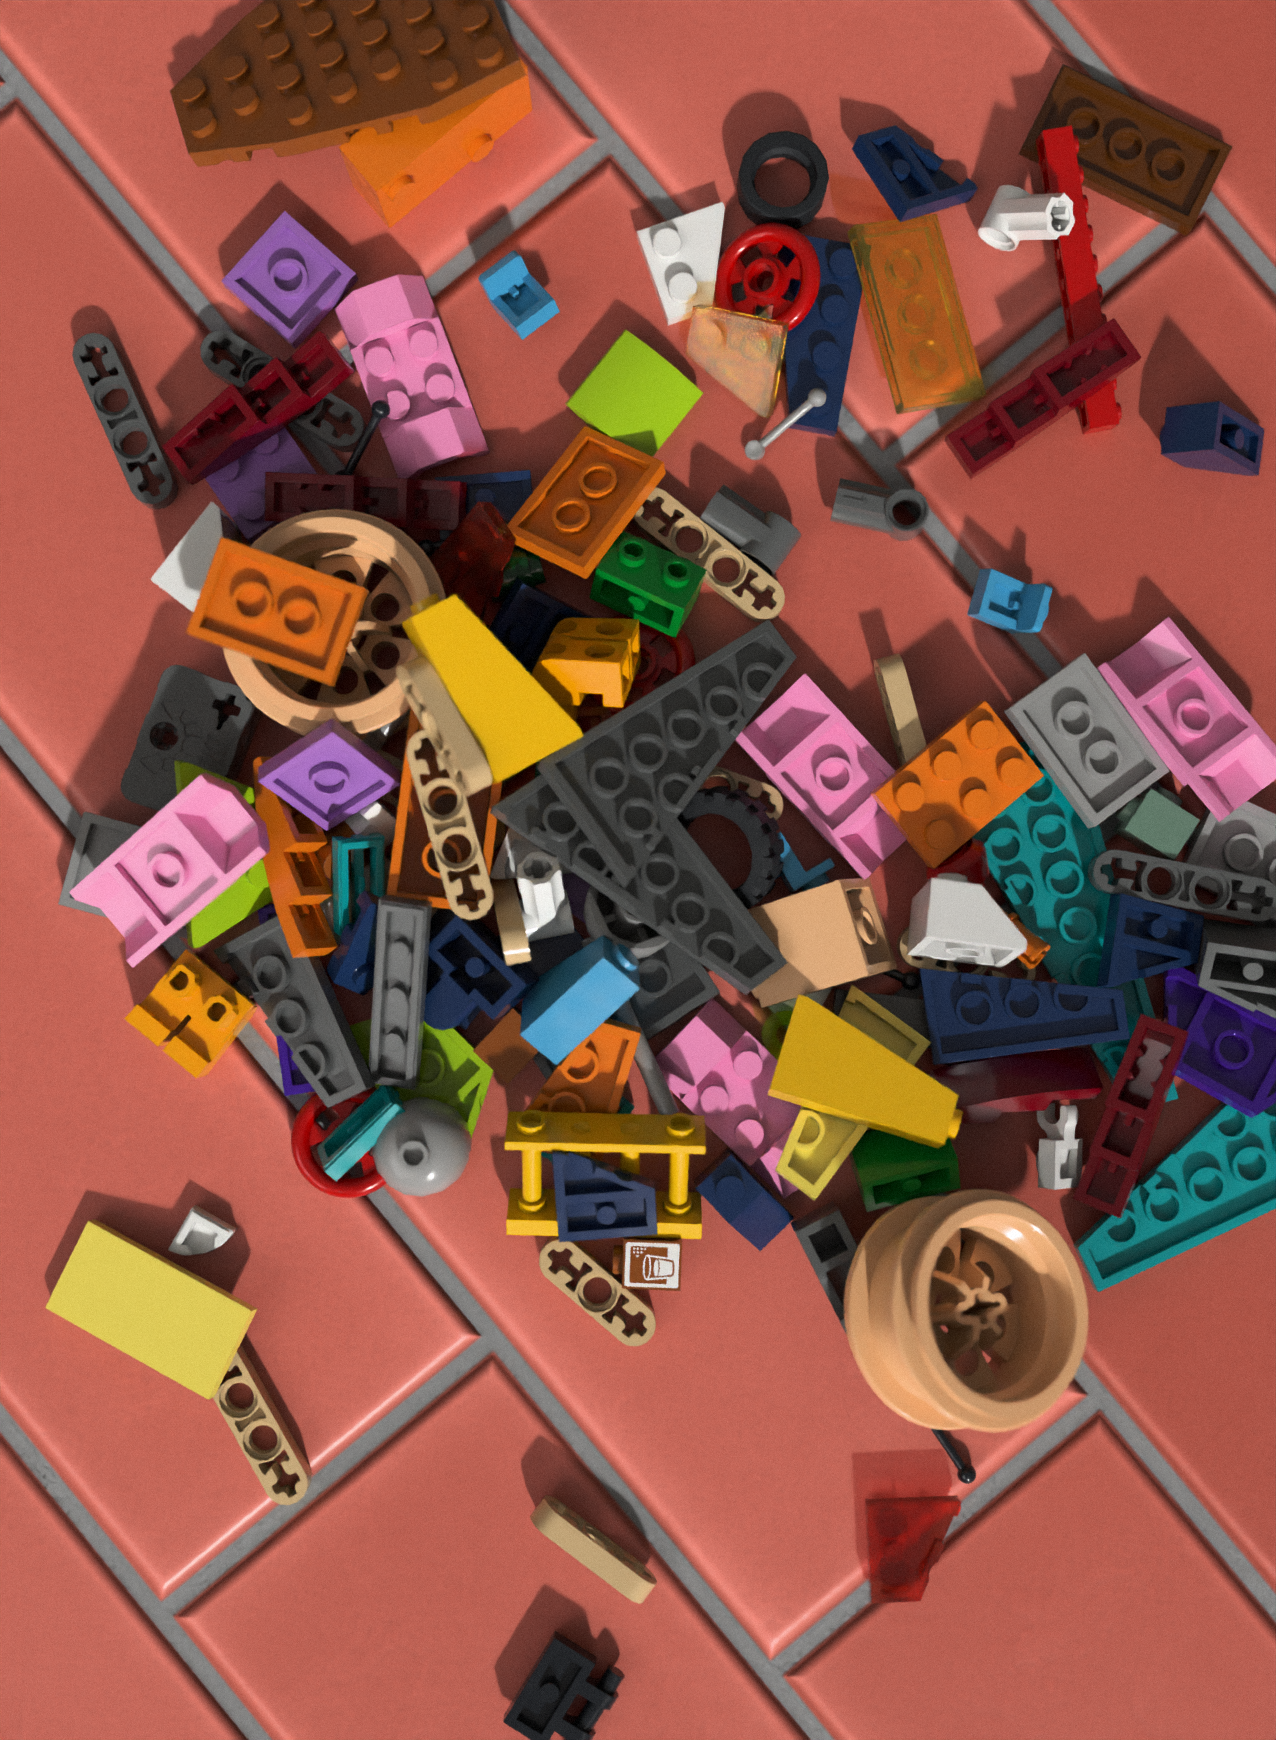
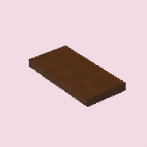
[1019,64,1233,236]

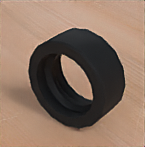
[737,131,829,230]

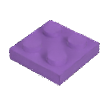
[222,211,358,349]
[205,427,317,544]
[258,718,400,831]

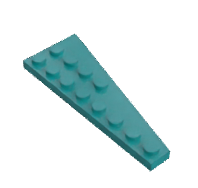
[972,741,1178,1102]

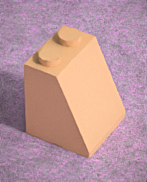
[748,878,898,1008]

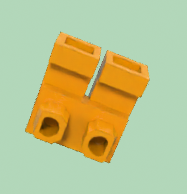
[532,617,641,722]
[124,949,257,1078]

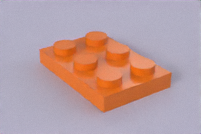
[504,426,666,579]
[186,537,368,687]
[870,700,1044,869]

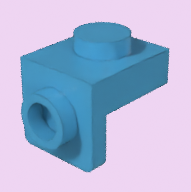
[478,250,560,340]
[967,568,1053,633]
[775,831,835,892]

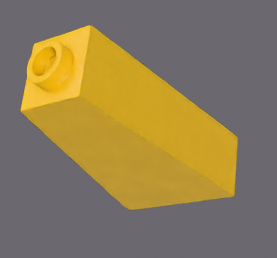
[401,593,584,784]
[768,994,962,1149]

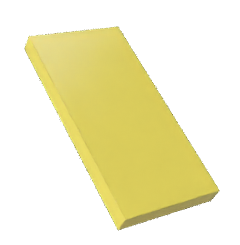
[45,1219,258,1400]

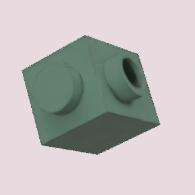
[1113,787,1200,861]

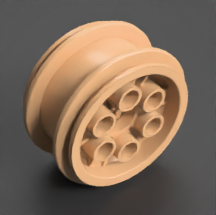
[223,509,449,741]
[844,1189,1088,1431]

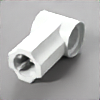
[978,185,1075,251]
[516,851,575,942]

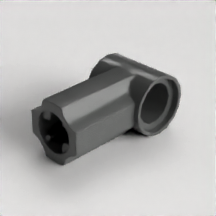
[830,478,929,541]
[700,484,801,576]

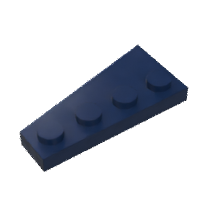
[777,235,870,437]
[918,968,1130,1065]

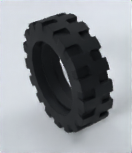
[677,786,784,909]

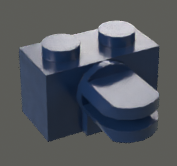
[424,915,540,1031]

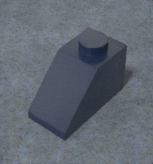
[1160,401,1265,476]
[694,1148,794,1251]

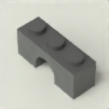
[790,1201,858,1335]

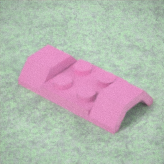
[335,274,490,479]
[1097,617,1276,822]
[735,673,906,880]
[69,773,270,968]
[655,998,801,1199]

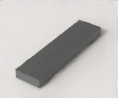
[369,895,432,1090]

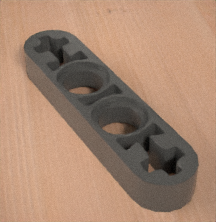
[200,330,366,452]
[72,333,178,510]
[1088,850,1276,921]

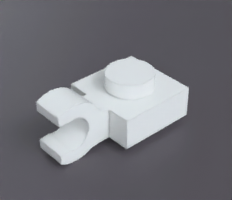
[1036,1103,1083,1190]

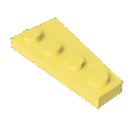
[775,985,931,1201]

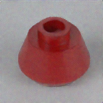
[926,837,990,887]

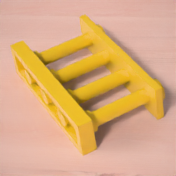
[505,1110,706,1239]

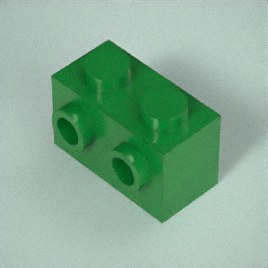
[589,531,707,638]
[849,1130,961,1212]

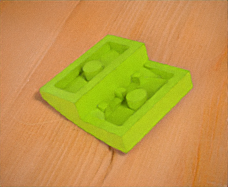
[565,330,703,457]

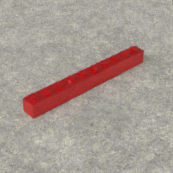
[1036,125,1122,434]

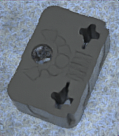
[121,665,262,811]

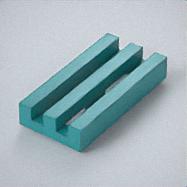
[332,833,385,935]
[317,1085,406,1181]

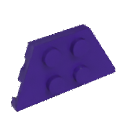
[1163,967,1276,1118]

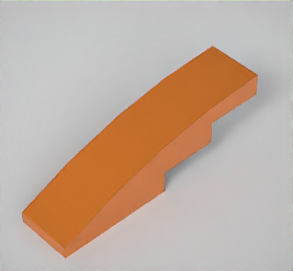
[253,756,338,958]

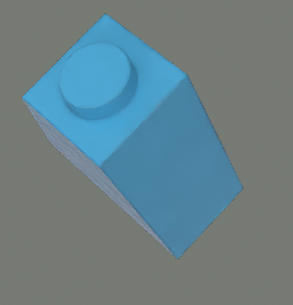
[520,935,640,1065]

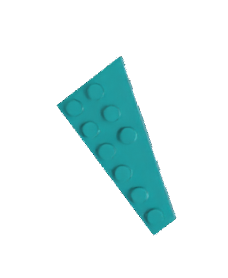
[1073,1102,1276,1292]

